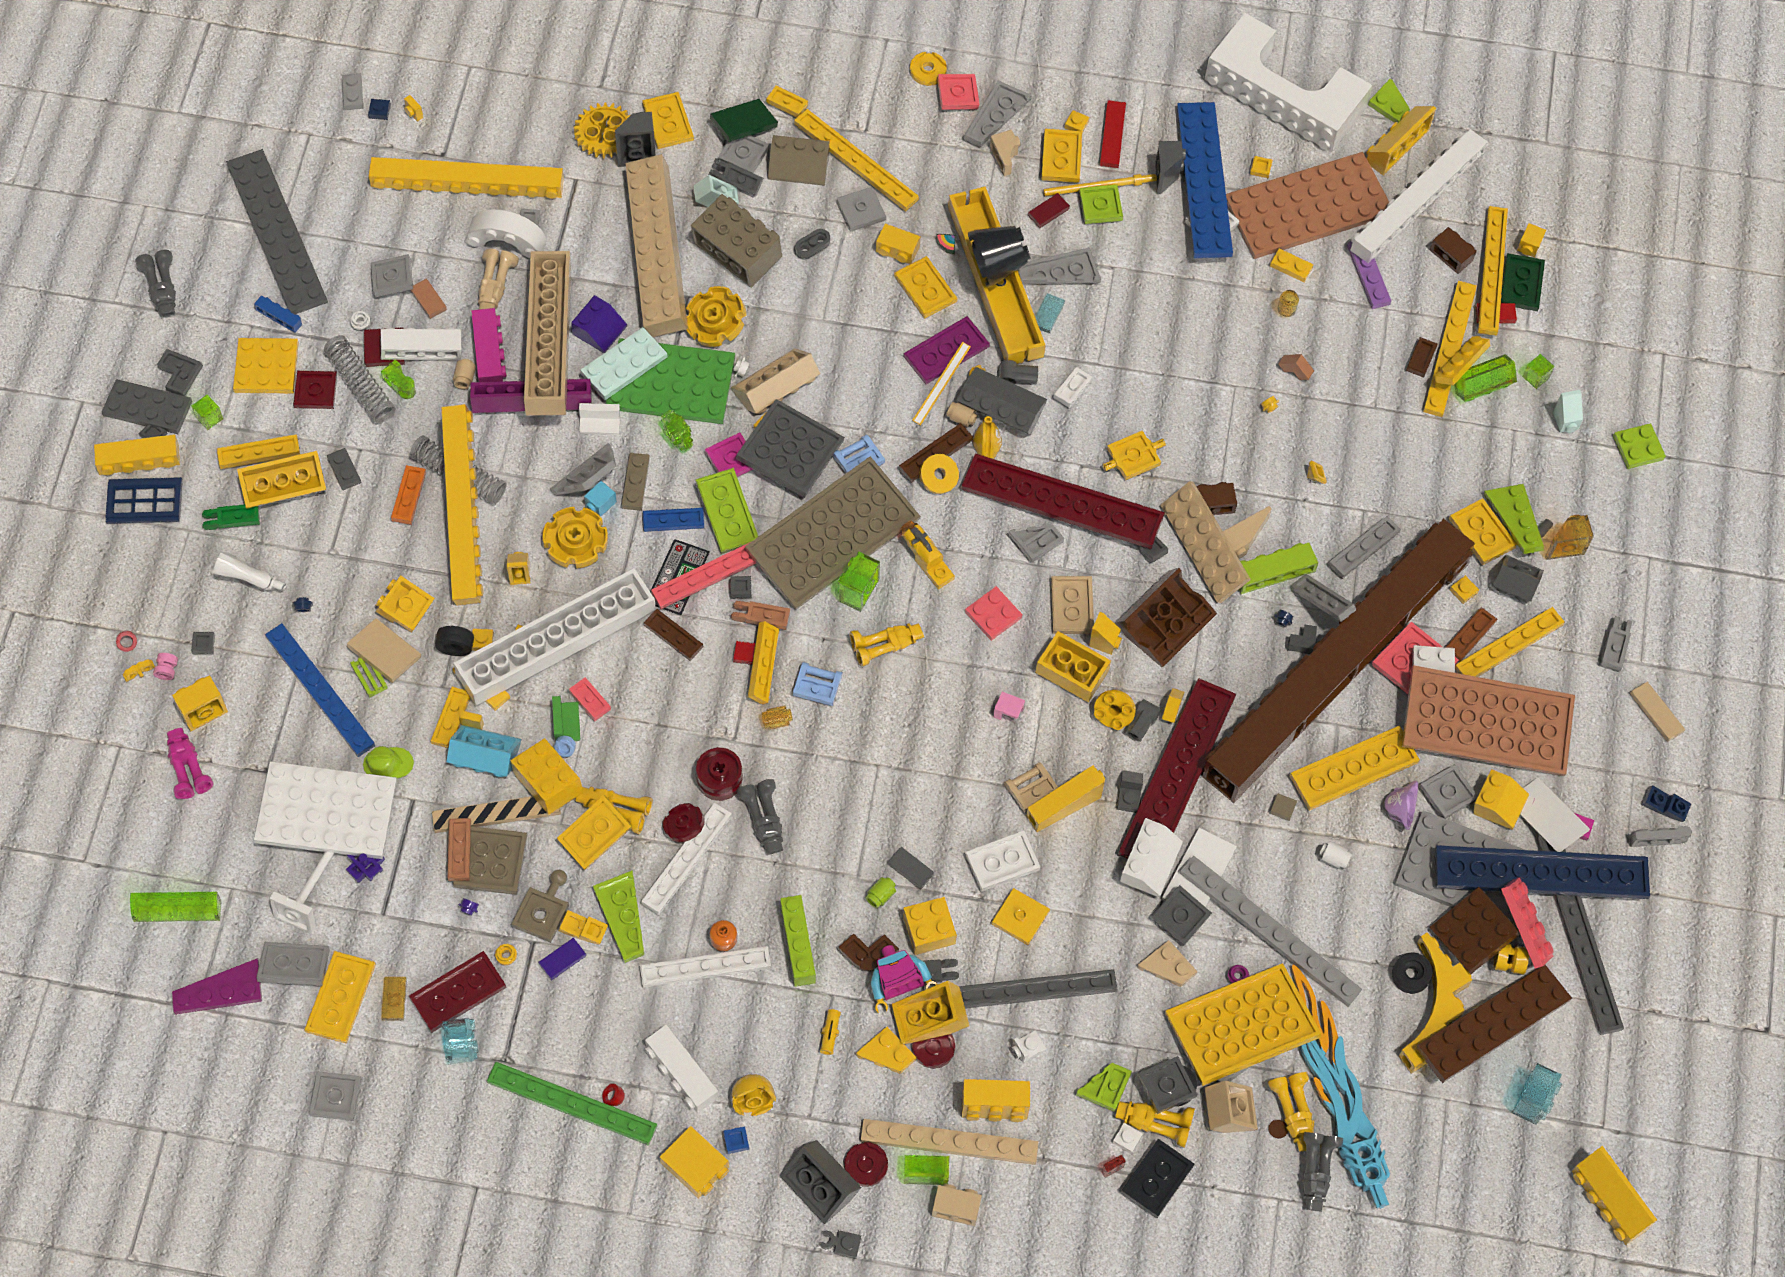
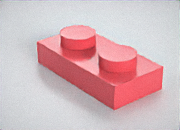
[569,677,611,721]

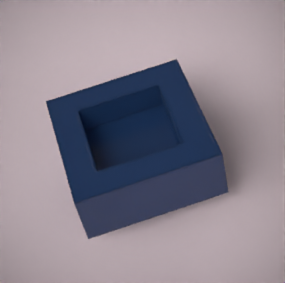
[368,99,391,120]

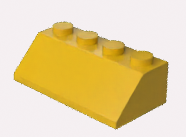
[1366,106,1436,176]
[237,451,326,508]
[1572,1146,1657,1245]

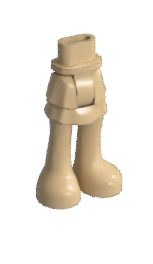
[478,249,519,309]

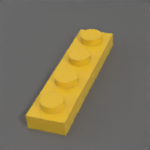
[1435,336,1490,385]
[217,434,300,469]
[748,621,779,705]

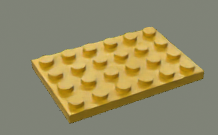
[1165,963,1321,1086]

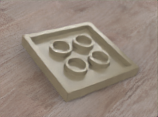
[453,826,528,895]

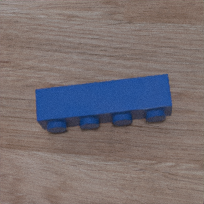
[254,295,302,333]

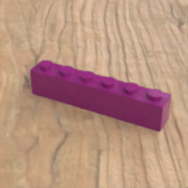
[470,379,592,413]

